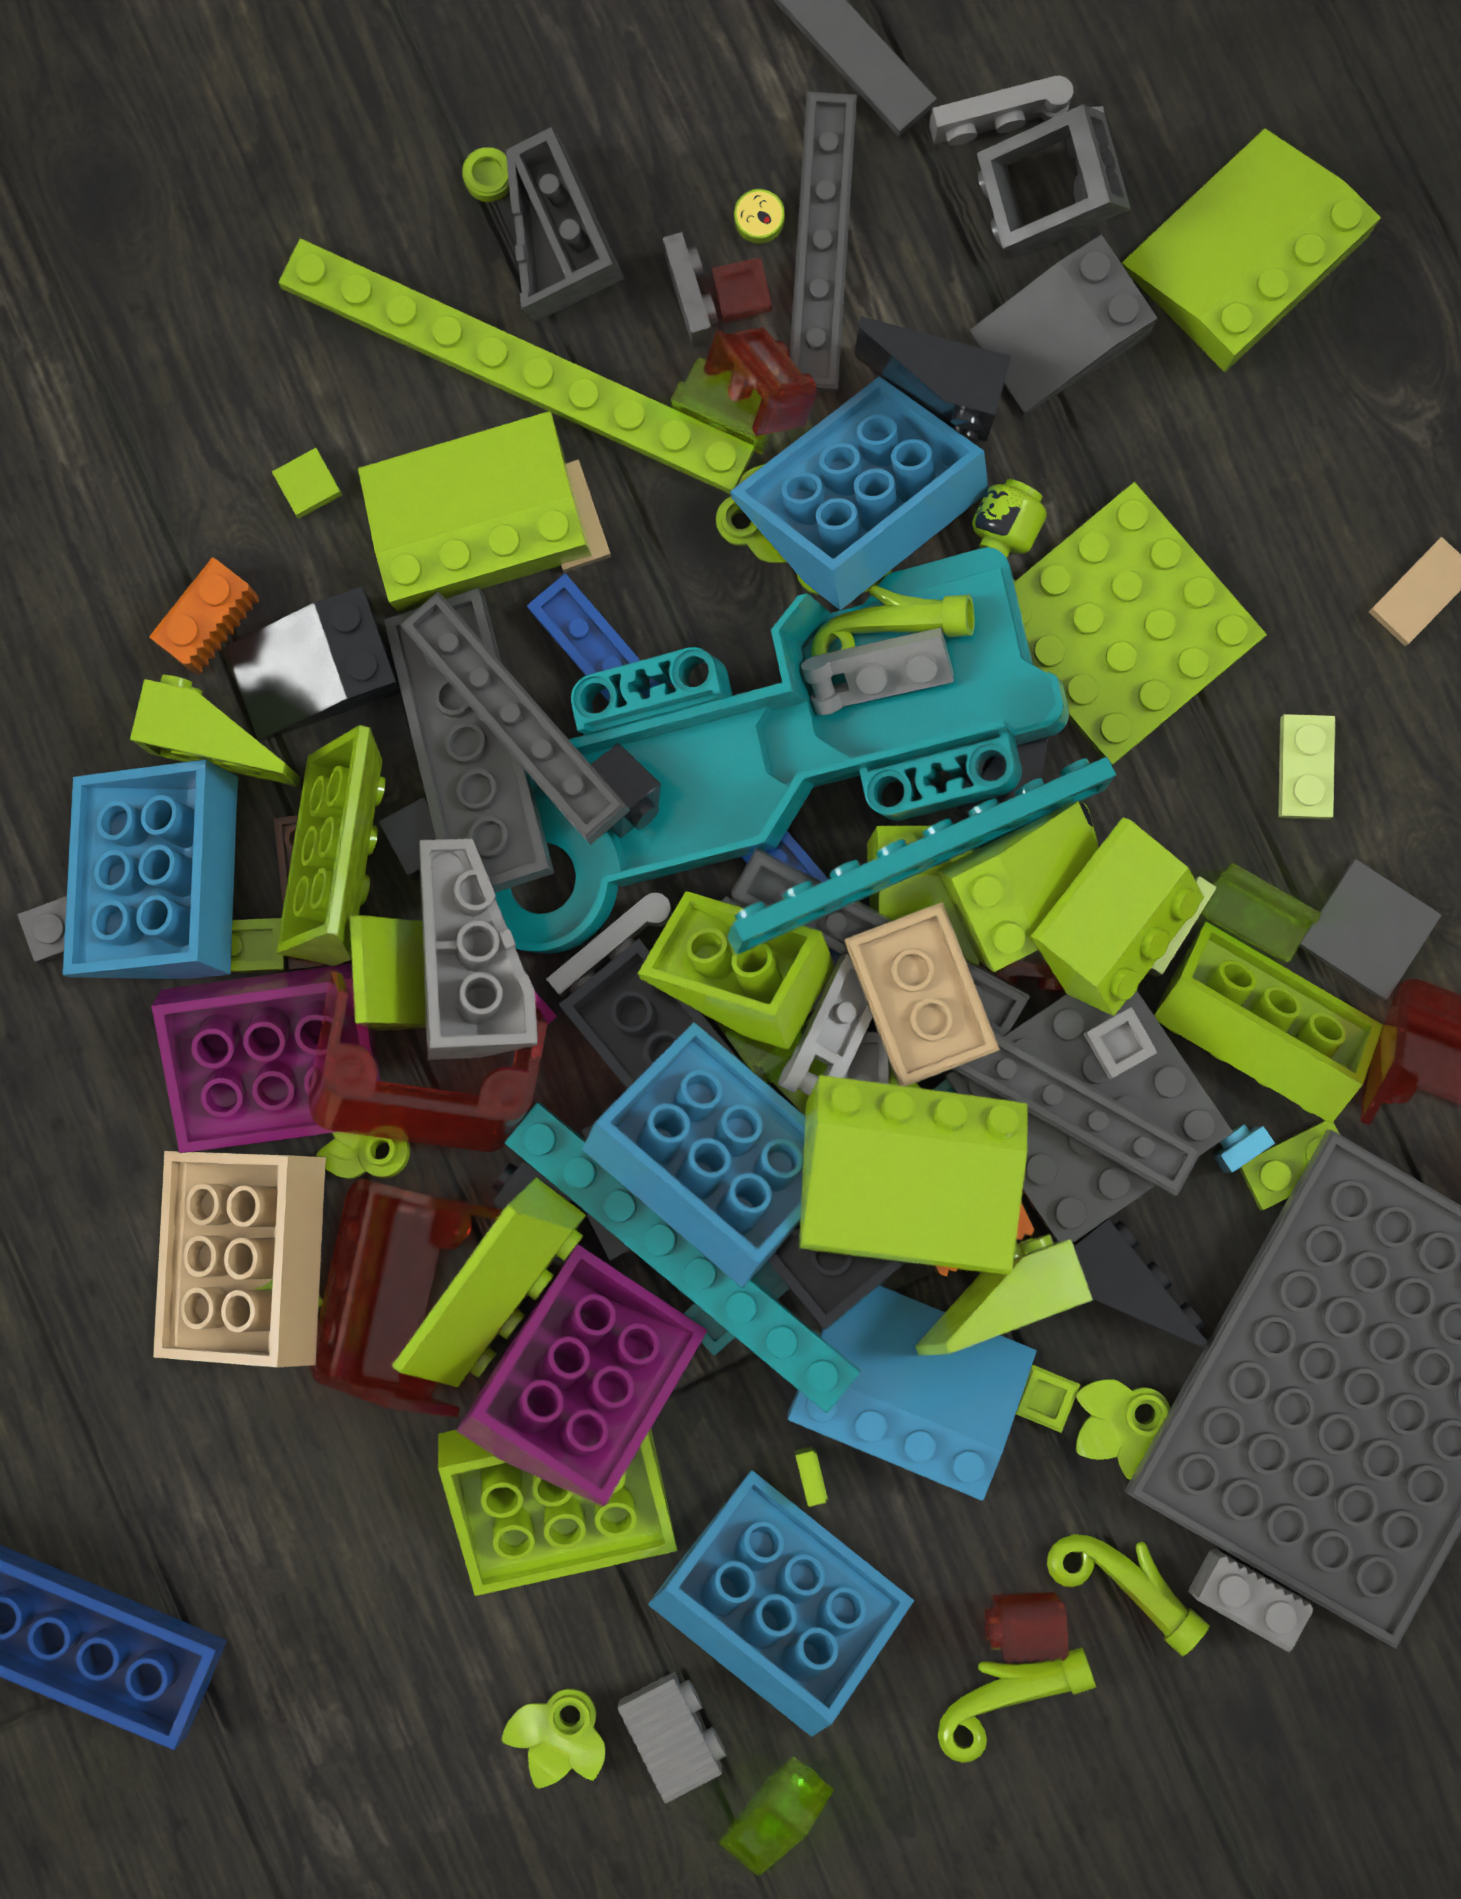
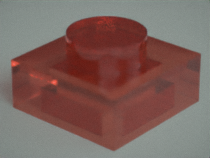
[712,257,772,322]

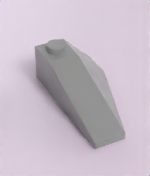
[419,839,538,1060]

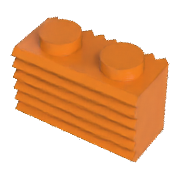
[149,557,259,675]

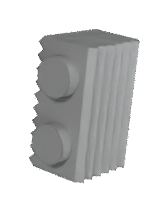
[1188,1548,1313,1652]
[618,1672,727,1804]

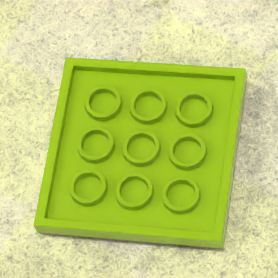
[1014,482,1267,765]

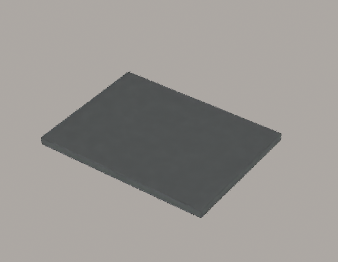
[1124,1130,1461,1649]

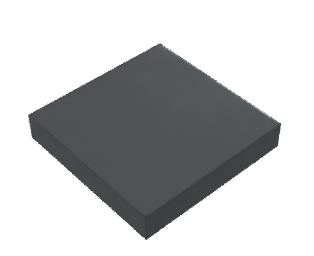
[1297,859,1442,1001]

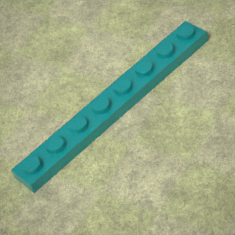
[727,757,1116,955]
[505,1103,862,1413]

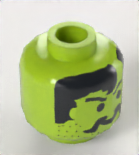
[972,479,1047,558]

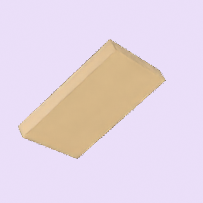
[843,902,1000,1086]

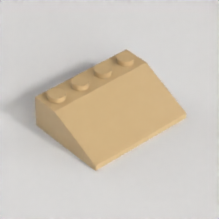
[153,1151,326,1367]

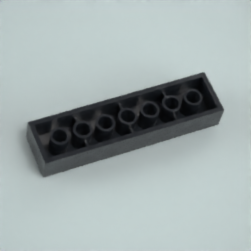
[559,939,907,1330]

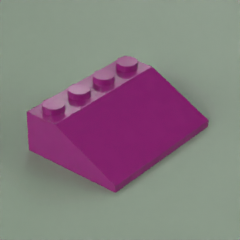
[152,963,385,1153]
[456,1244,708,1506]

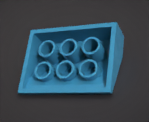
[730,376,988,610]
[63,759,238,979]
[582,1022,805,1288]
[787,1286,1037,1501]
[648,1470,914,1737]

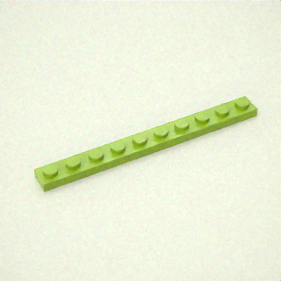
[278,238,755,494]

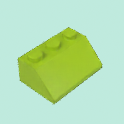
[1031,817,1205,1016]

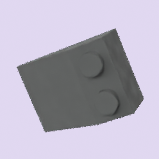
[969,234,1158,416]

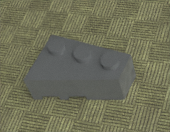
[506,127,624,323]

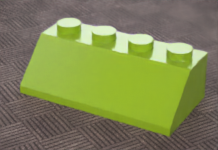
[1154,921,1383,1124]
[392,1177,586,1387]

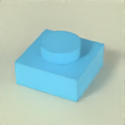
[1212,1124,1275,1173]

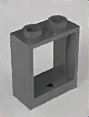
[977,104,1131,256]

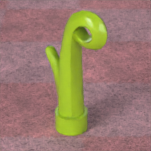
[811,585,975,657]
[1047,1534,1210,1657]
[938,1647,1096,1763]

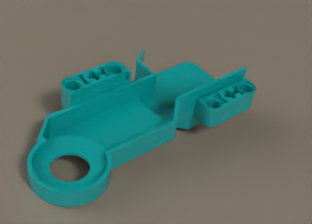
[495,547,1069,954]

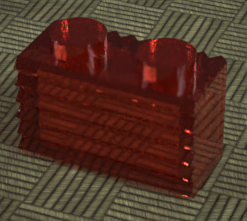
[984,1592,1068,1664]

